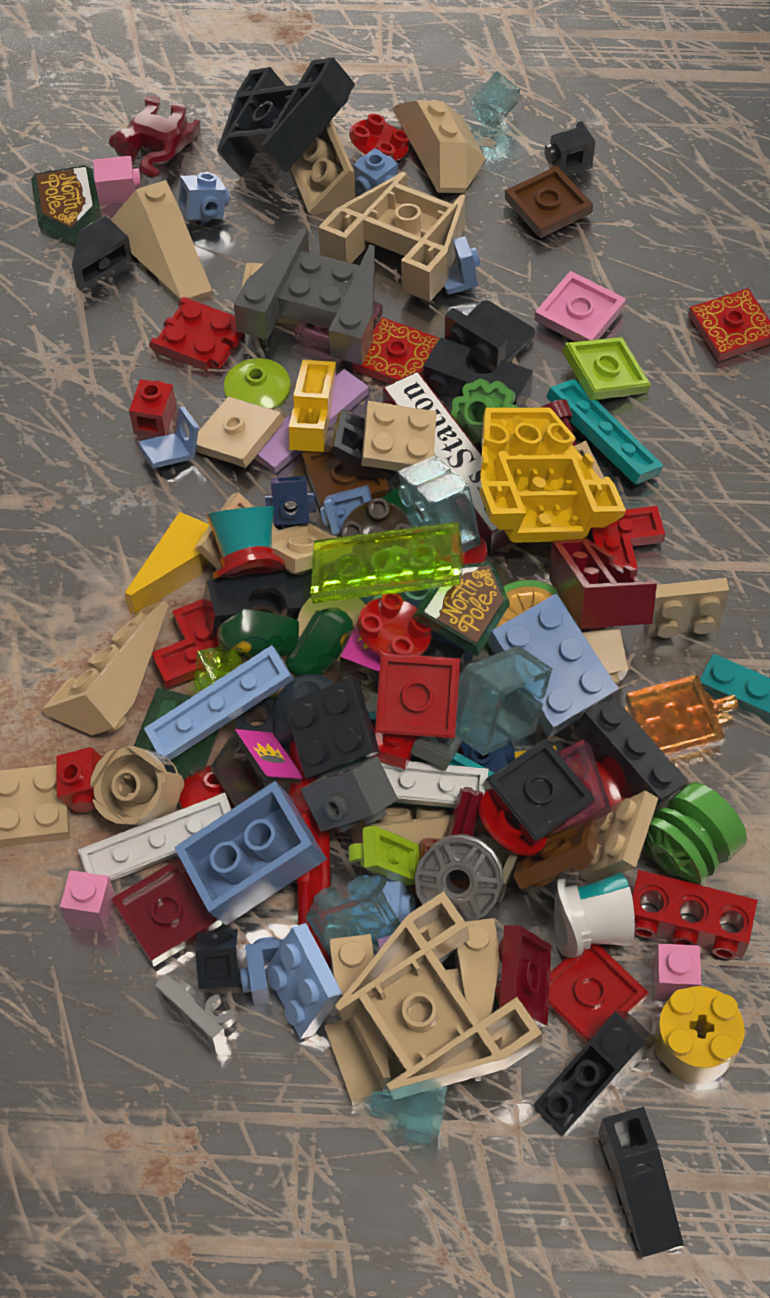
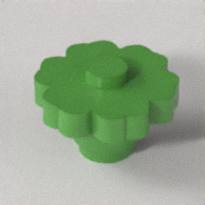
[450,379,519,446]

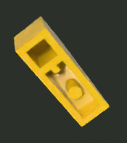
[125,512,210,615]

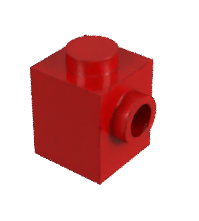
[129,379,176,436]
[56,747,102,812]

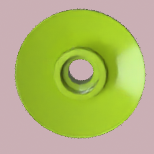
[224,358,291,410]

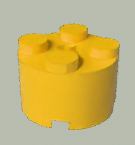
[654,986,745,1084]

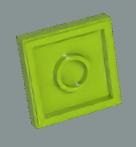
[562,337,651,400]

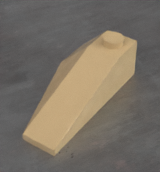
[111,180,213,301]
[41,600,169,735]
[350,804,487,876]

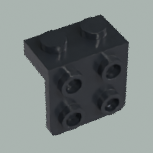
[444,300,535,372]

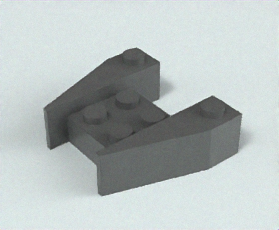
[234,228,375,365]

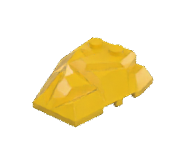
[479,408,626,543]

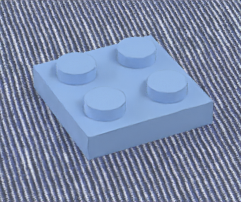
[265,923,342,1039]

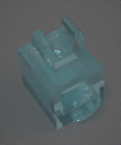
[370,1086,448,1148]

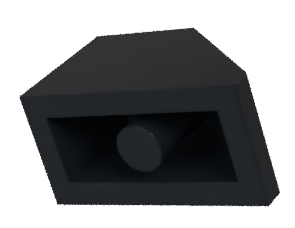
[72,215,132,291]

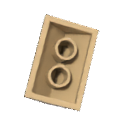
[291,120,355,215]

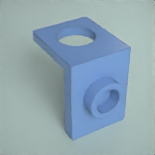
[138,406,199,468]

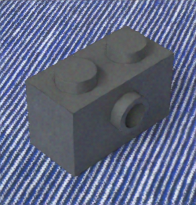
[301,756,398,832]

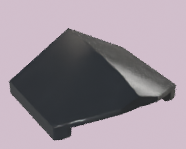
[330,409,395,479]

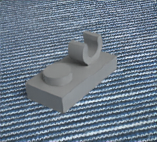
[155,973,236,1052]

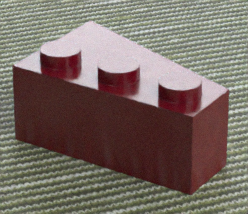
[549,539,657,631]

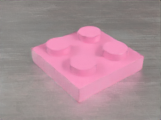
[534,271,626,342]

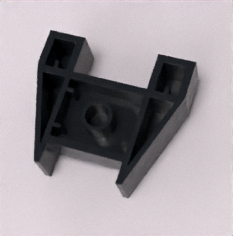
[217,57,355,177]

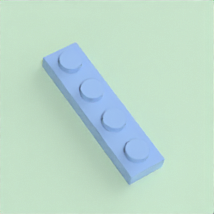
[144,645,294,760]

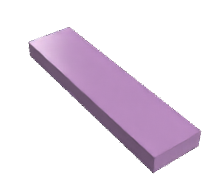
[254,369,369,474]

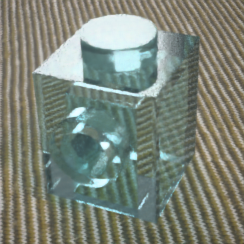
[471,71,520,129]

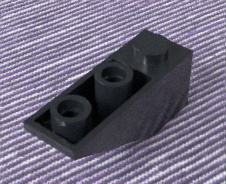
[533,1011,657,1136]
[598,1106,684,1259]

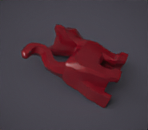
[109,95,201,178]

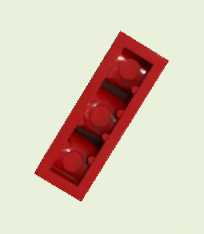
[632,869,758,959]

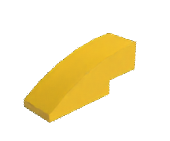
[289,360,336,452]

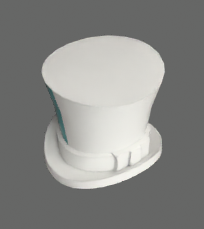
[554,872,635,958]

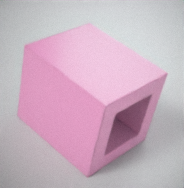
[93,156,142,205]
[60,870,116,932]
[653,944,701,1001]

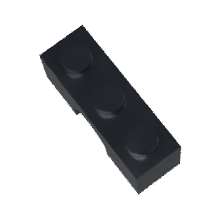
[423,337,533,408]
[202,570,319,638]
[570,695,689,817]

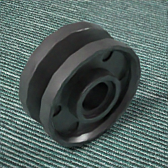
[415,834,504,922]

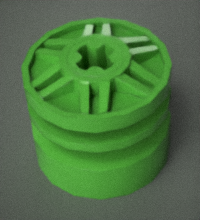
[643,782,748,885]

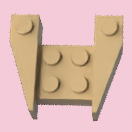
[318,172,466,302]
[335,891,542,1100]
[329,918,500,1094]

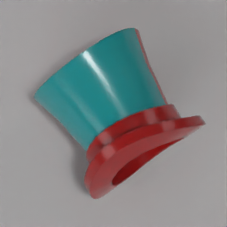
[206,506,286,579]

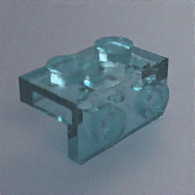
[306,874,401,956]

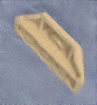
[393,100,486,193]

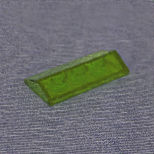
[311,521,464,603]

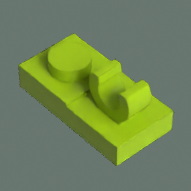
[349,825,419,886]

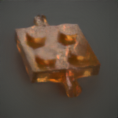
[626,674,739,759]

